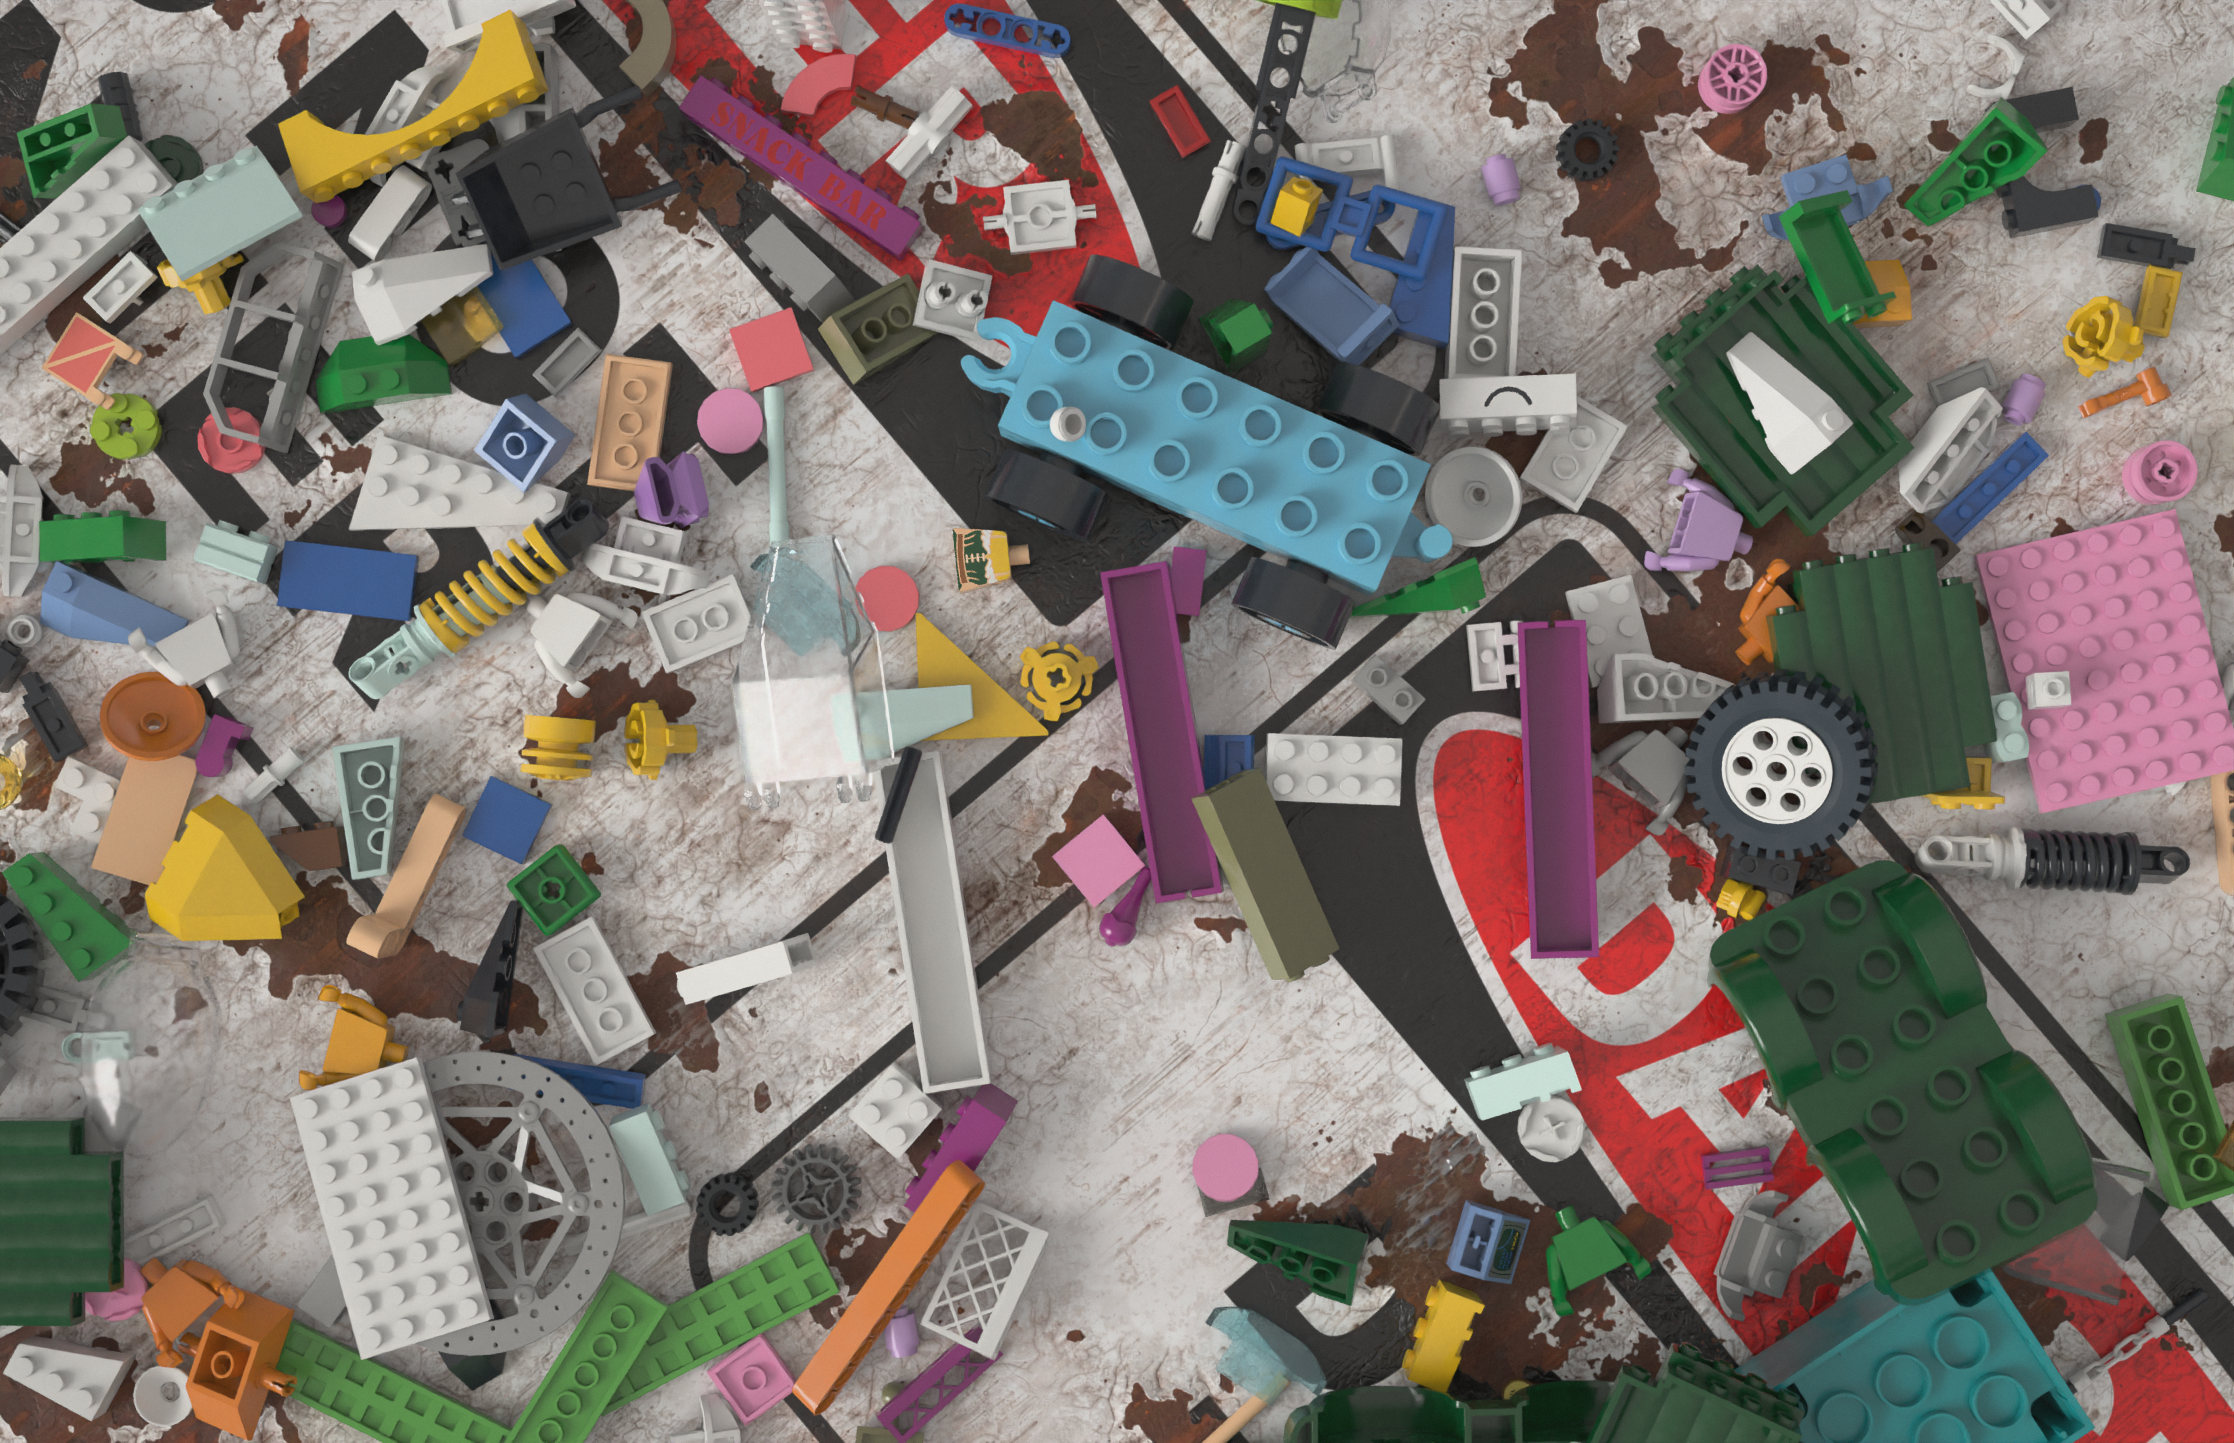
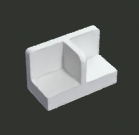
[83,251,158,324]

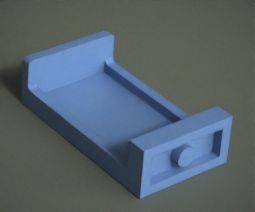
[1264,247,1399,366]

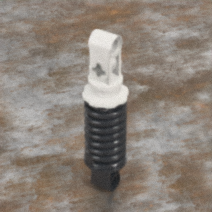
[1915,827,2190,895]

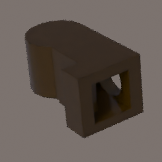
[1894,510,1961,572]

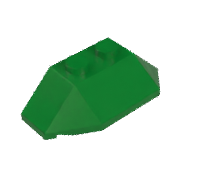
[315,334,452,414]

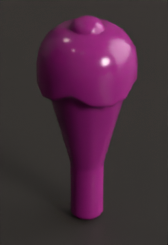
[1099,867,1151,947]

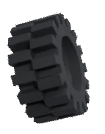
[1555,118,1620,182]
[696,1172,759,1236]

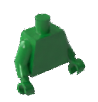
[1546,1205,1651,1317]

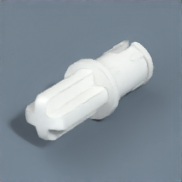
[243,746,305,804]

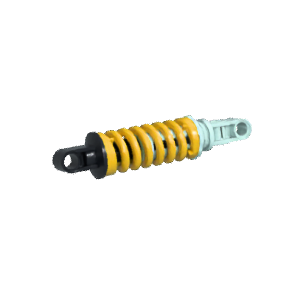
[349,499,609,699]

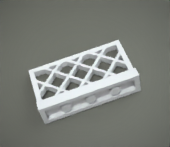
[920,1201,1052,1361]

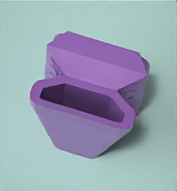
[634,452,709,529]

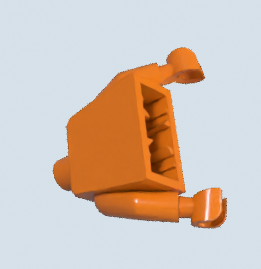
[1735,558,1799,666]
[140,1257,246,1368]

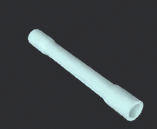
[764,387,790,554]

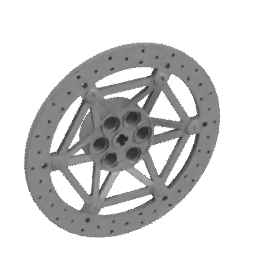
[415,1051,626,1356]

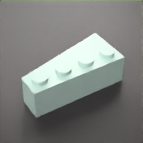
[332,737,405,880]

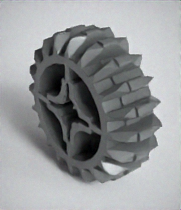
[771,1143,862,1235]

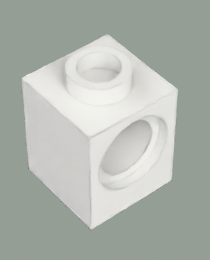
[2025,671,2072,710]

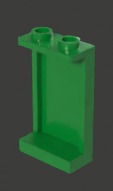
[1779,190,1897,325]

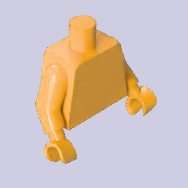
[299,984,409,1090]

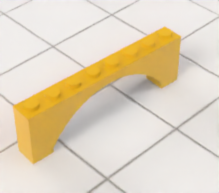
[278,10,549,204]

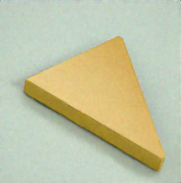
[915,613,1048,741]

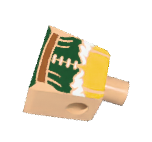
[952,528,1030,594]

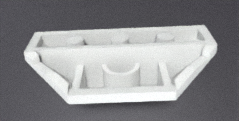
[1898,387,2003,513]

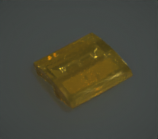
[421,286,504,367]

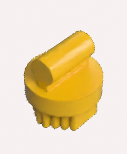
[1716,879,1766,921]

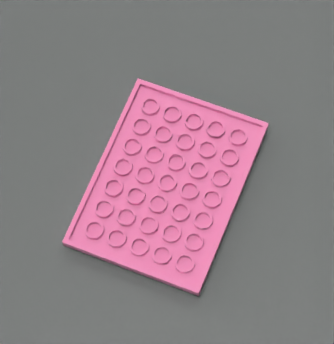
[1974,509,2234,814]

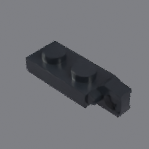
[2097,223,2196,269]
[19,671,88,762]

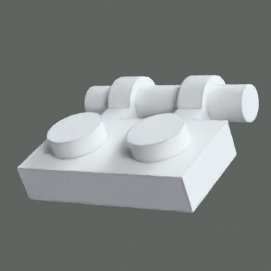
[1466,621,1523,692]

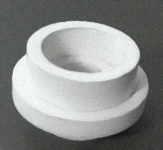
[8,615,42,648]

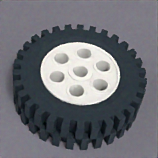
[1684,670,1878,860]

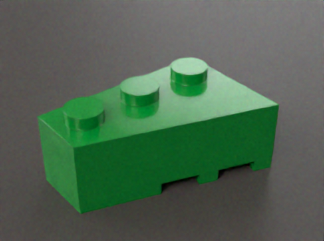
[2196,77,2234,201]
[17,103,127,199]

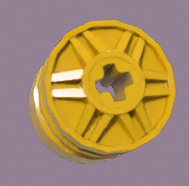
[520,715,596,781]

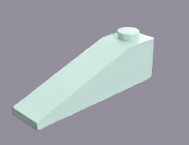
[832,685,974,762]

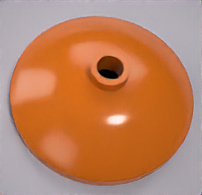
[100,672,206,761]

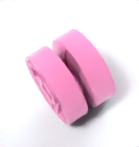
[1698,44,1767,114]
[2122,440,2198,505]

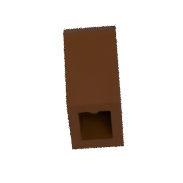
[270,821,350,871]

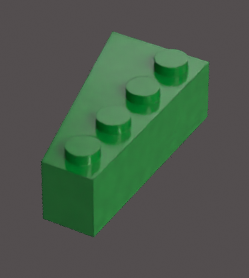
[1198,298,1274,374]
[2,852,147,982]

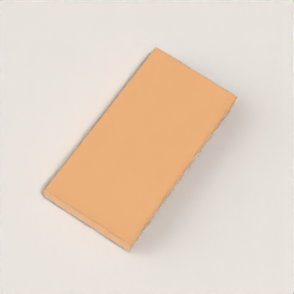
[587,354,673,492]
[91,754,198,885]

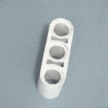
[348,165,432,262]

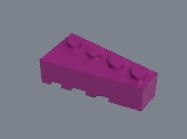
[904,1083,1018,1213]

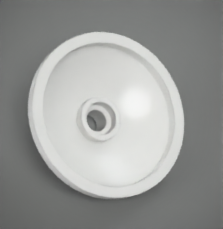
[1425,446,1522,547]

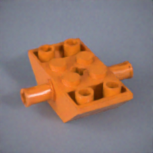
[178,1289,297,1441]

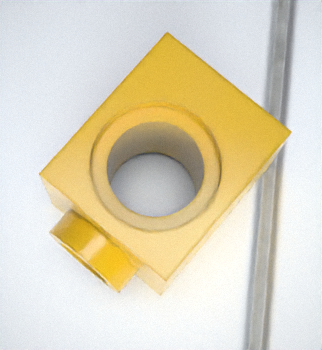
[1270,176,1323,237]

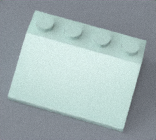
[137,145,303,281]

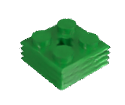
[507,844,601,936]

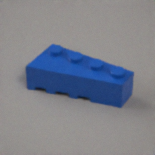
[1388,197,1455,350]

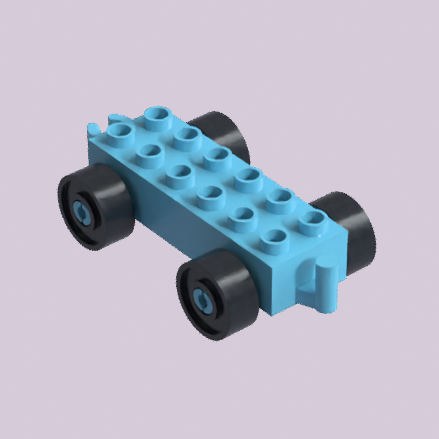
[961,255,1453,650]

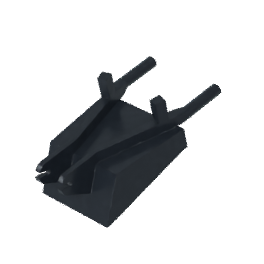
[450,85,683,271]

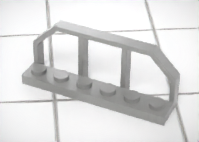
[203,242,344,453]

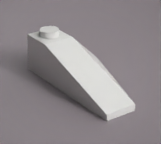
[1726,331,1853,474]

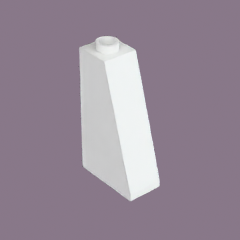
[676,933,817,1005]

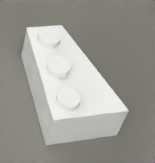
[3,1336,137,1421]

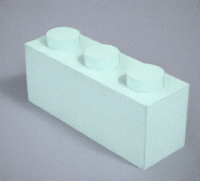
[609,1102,690,1216]

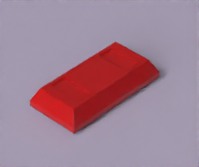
[1149,84,1211,158]

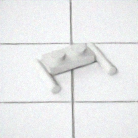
[1295,135,1400,190]

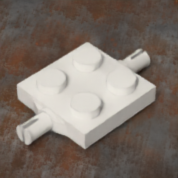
[983,180,1096,255]

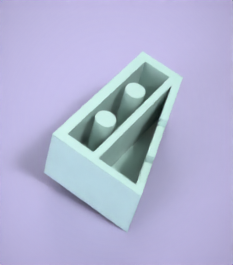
[1464,1043,1582,1120]

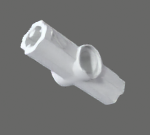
[886,86,973,181]

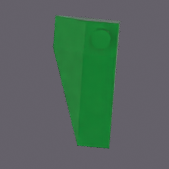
[1903,97,2048,227]
[1349,557,1486,619]

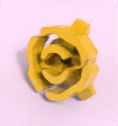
[157,254,244,315]
[2062,296,2145,378]
[1019,641,1099,721]
[624,700,698,780]

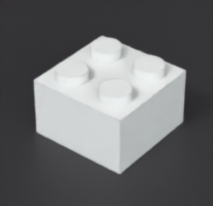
[847,1061,944,1160]

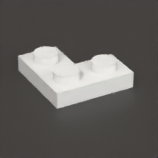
[54,756,121,844]

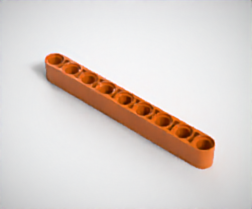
[792,1160,985,1415]

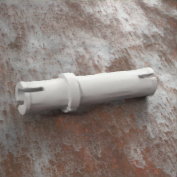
[1191,140,1246,241]

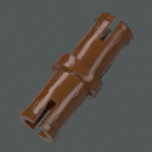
[850,85,919,130]

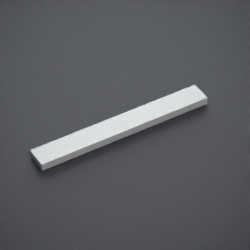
[0,1195,226,1338]

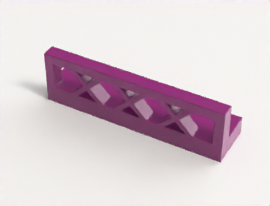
[875,1324,1003,1443]

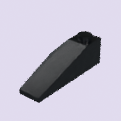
[457,900,523,1037]

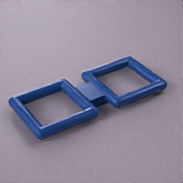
[1256,156,1449,280]

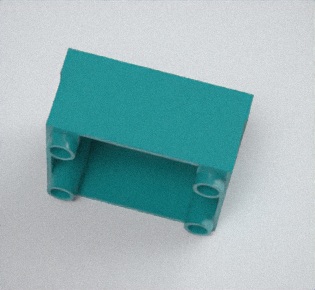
[1734,1272,2095,1443]

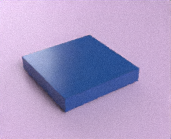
[462,776,553,864]

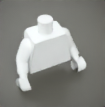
[128,588,240,698]
[527,591,638,698]

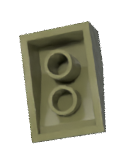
[818,274,940,385]

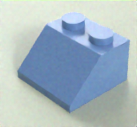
[474,394,575,492]

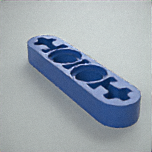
[944,4,1071,58]

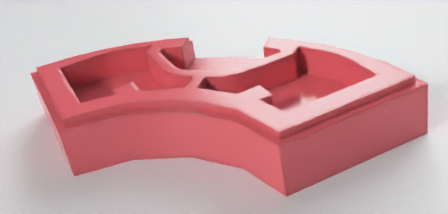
[780,54,857,117]

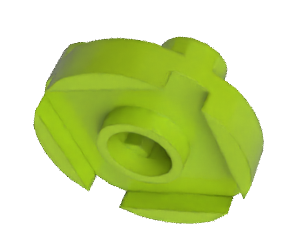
[90,393,162,460]

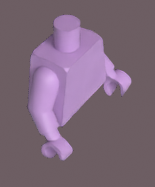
[1644,469,1753,571]

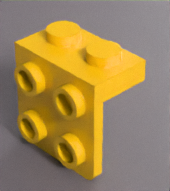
[1922,757,2005,810]

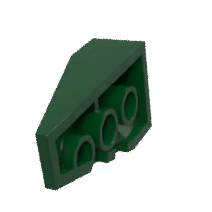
[1227,1220,1369,1306]

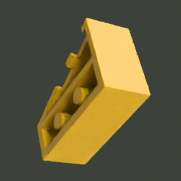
[1402,1279,1485,1393]

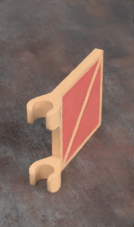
[42,312,143,410]

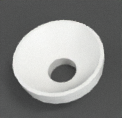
[133,1365,193,1427]

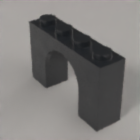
[1983,87,2099,238]

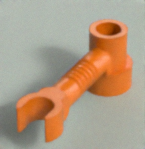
[2078,367,2172,418]

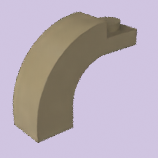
[619,0,677,98]

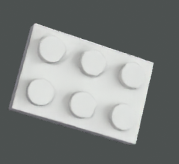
[1519,396,1628,513]
[641,574,760,674]
[1565,575,1653,688]

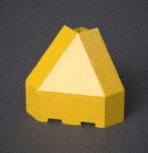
[145,794,305,941]

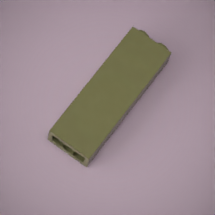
[1191,767,1339,983]

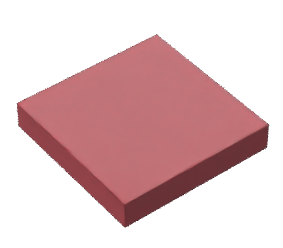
[729,307,814,393]

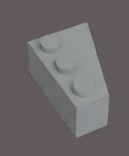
[744,214,856,323]

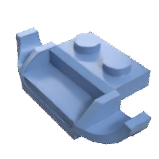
[1762,154,1893,241]

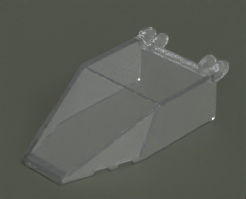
[731,534,894,810]

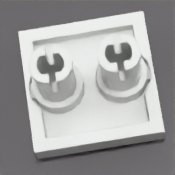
[913,259,992,341]

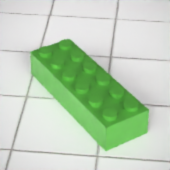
[2105,993,2234,1210]

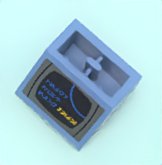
[1447,1200,1530,1284]

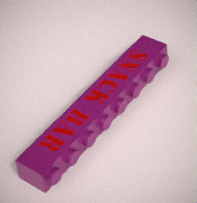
[679,75,923,261]

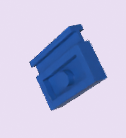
[1204,735,1255,789]

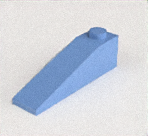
[40,561,190,646]

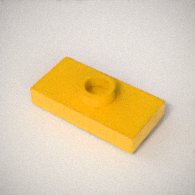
[2134,265,2183,339]

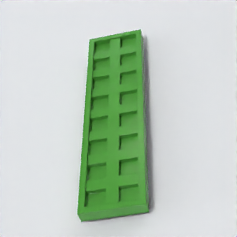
[601,1232,841,1417]
[276,1319,513,1443]

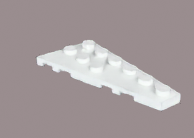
[349,435,570,531]

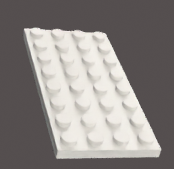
[290,1057,494,1360]

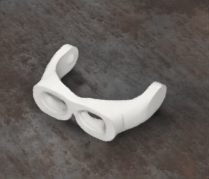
[1966,35,2025,100]

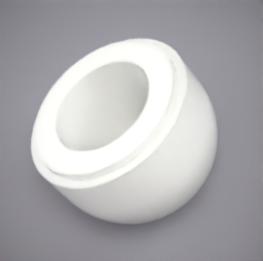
[1050,407,1086,442]

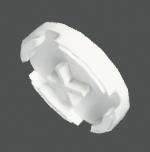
[1517,1095,1585,1162]

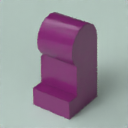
[195,714,254,777]

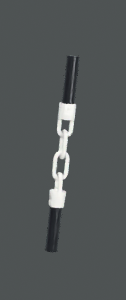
[2066,1288,2209,1395]

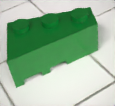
[39,510,166,563]

